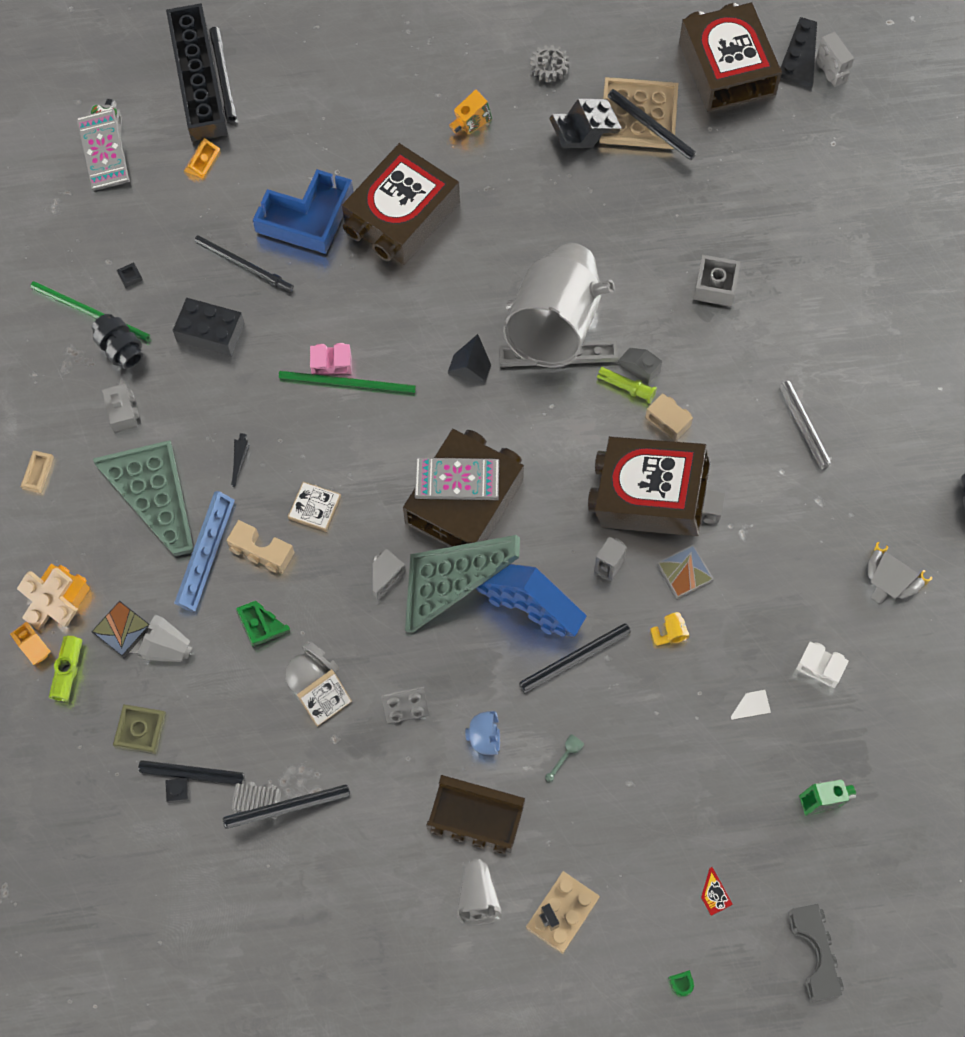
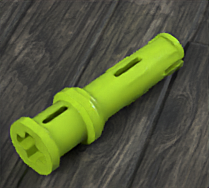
[597,366,657,404]

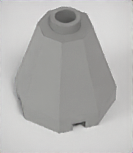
[138,615,192,662]

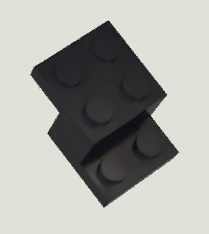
[549,99,622,148]

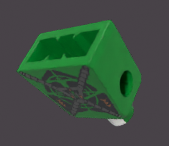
[799,780,856,816]

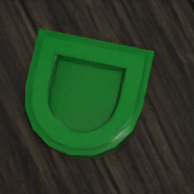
[668,970,694,997]

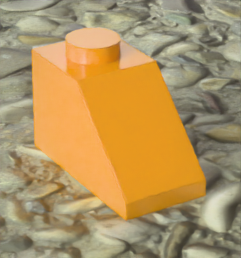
[10,622,51,665]

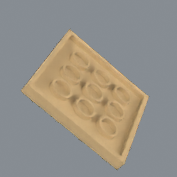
[599,77,679,149]

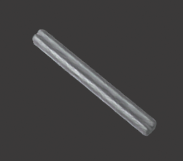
[780,381,831,469]

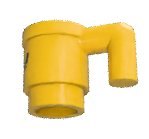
[650,612,689,646]

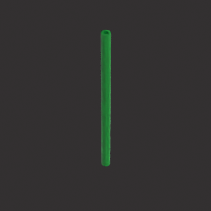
[30,281,150,341]
[279,371,416,393]

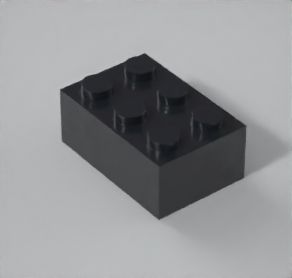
[172,297,245,356]

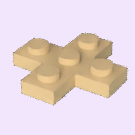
[17,568,78,631]

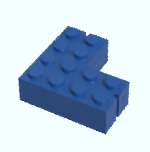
[253,169,354,254]
[476,564,587,637]

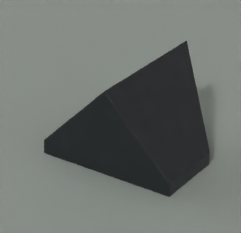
[448,334,491,383]

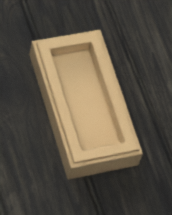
[20,451,54,493]

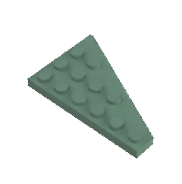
[93,440,194,557]
[405,535,520,633]

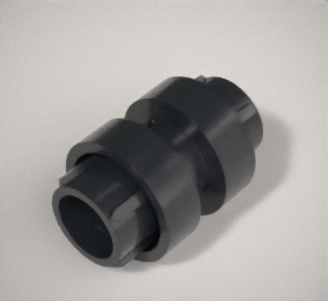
[92,314,143,369]

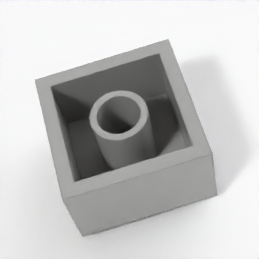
[694,255,741,307]

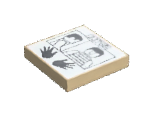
[288,482,341,532]
[297,669,352,727]

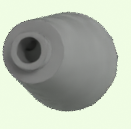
[457,859,502,925]

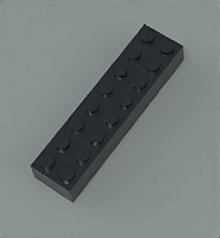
[166,3,228,142]

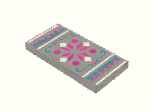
[77,109,130,191]
[415,458,499,500]

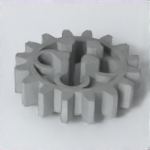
[530,44,570,82]

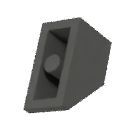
[617,348,662,385]

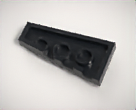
[780,17,817,88]

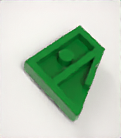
[236,601,290,647]

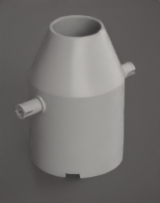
[503,243,615,368]

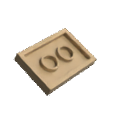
[526,871,600,954]

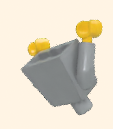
[868,542,932,604]

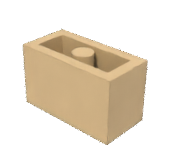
[645,393,693,442]

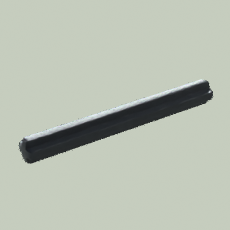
[138,760,245,784]

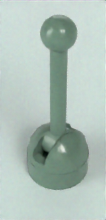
[545,734,584,782]

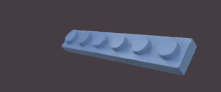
[174,491,235,612]

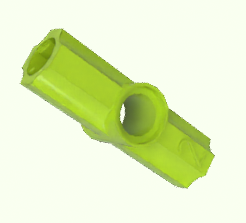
[49,635,82,702]

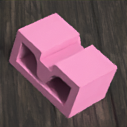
[310,343,351,375]

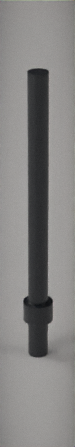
[194,235,294,292]

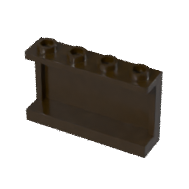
[426,775,525,854]

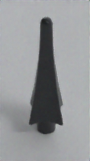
[231,433,250,487]

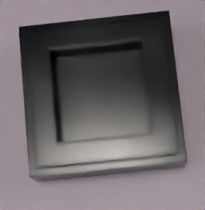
[116,262,143,288]

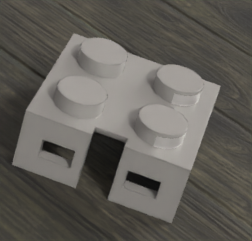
[816,32,854,87]

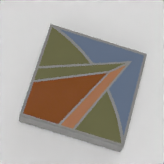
[657,545,714,599]

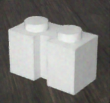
[796,642,849,688]

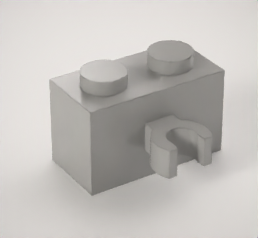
[102,384,139,433]

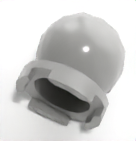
[285,641,340,694]

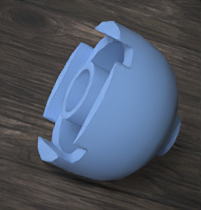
[465,711,500,755]

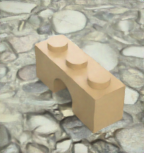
[226,520,295,573]

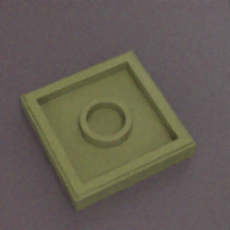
[113,704,166,754]

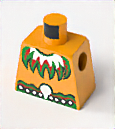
[449,90,492,134]

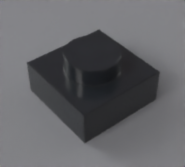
[165,778,189,803]
[539,903,560,931]

